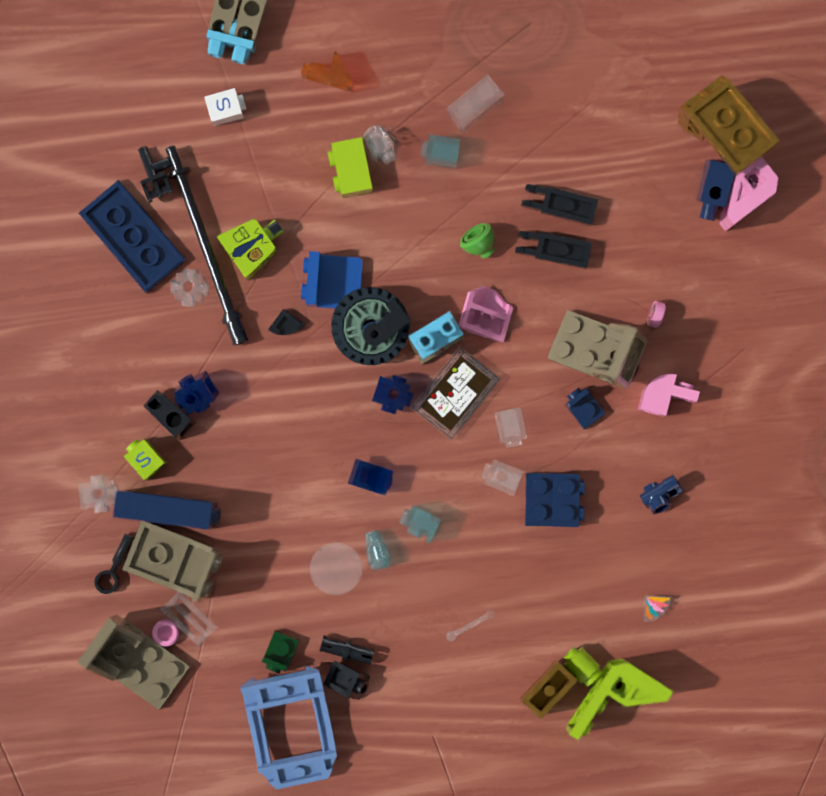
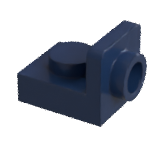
[565,388,605,430]

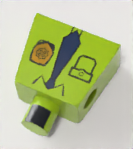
[217,219,284,280]

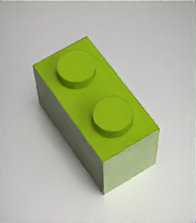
[327,137,373,198]

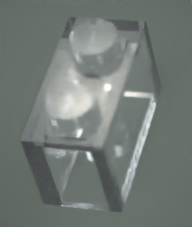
[447,75,505,133]

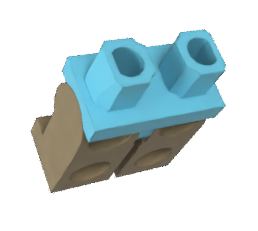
[206,0,269,65]
[408,311,465,365]

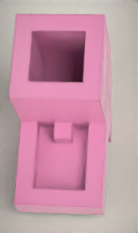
[638,374,700,417]

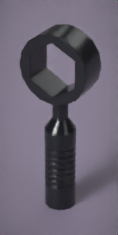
[94,533,134,594]

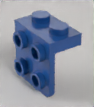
[301,251,363,309]

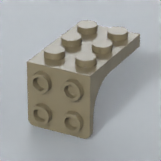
[123,521,223,602]

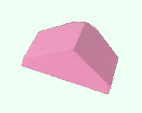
[458,286,513,342]

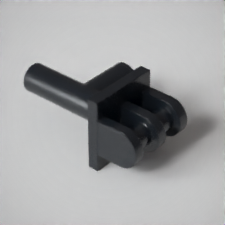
[138,146,174,203]

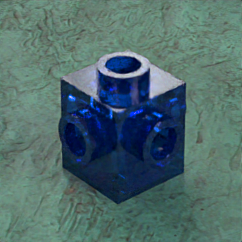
[174,371,219,415]
[372,375,414,415]

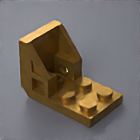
[677,75,780,176]

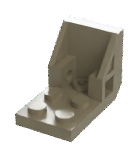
[547,310,648,389]
[77,615,191,710]

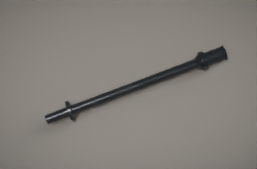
[165,145,249,346]

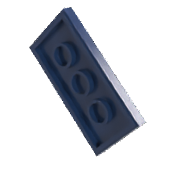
[79,180,186,294]

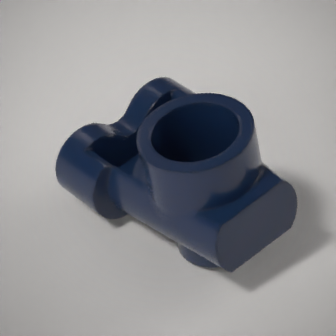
[640,475,684,514]

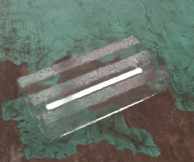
[161,592,217,647]

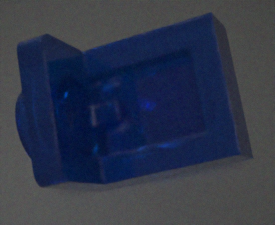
[347,459,393,496]

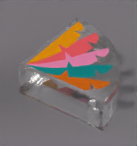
[643,595,672,622]

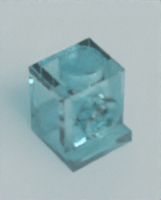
[399,506,441,543]

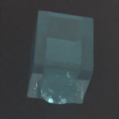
[421,134,460,169]

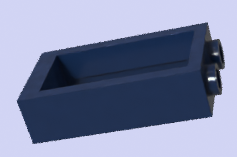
[113,490,221,530]

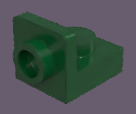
[262,630,299,674]

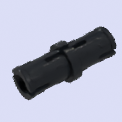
[319,635,374,665]

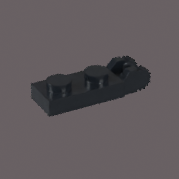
[521,184,598,226]
[515,231,592,269]

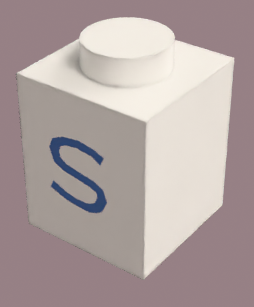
[205,88,247,126]

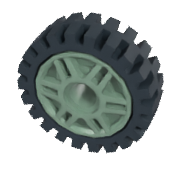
[331,287,410,365]

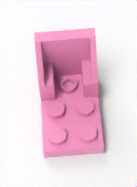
[719,157,778,231]

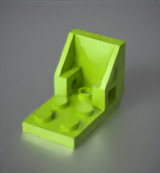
[565,658,673,740]

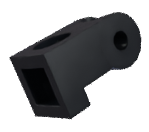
[362,298,411,346]
[143,390,196,440]

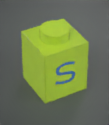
[124,439,168,481]

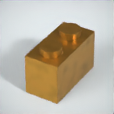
[520,660,578,719]

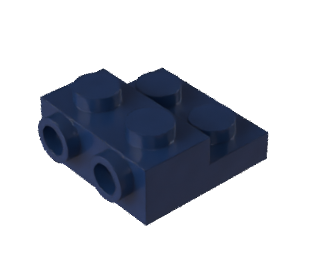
[525,473,585,527]

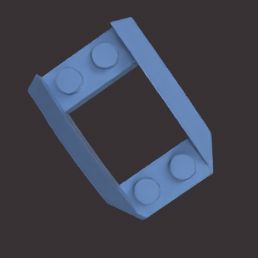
[240,666,337,790]

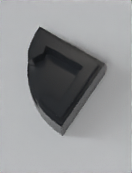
[268,309,305,336]

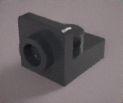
[323,661,370,700]

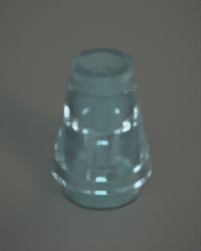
[365,530,393,571]

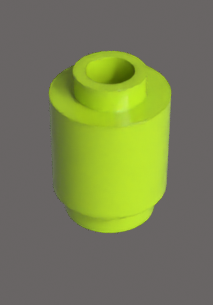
[563,647,602,687]

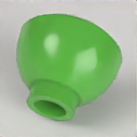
[460,223,495,258]

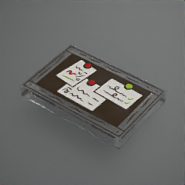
[411,346,501,441]

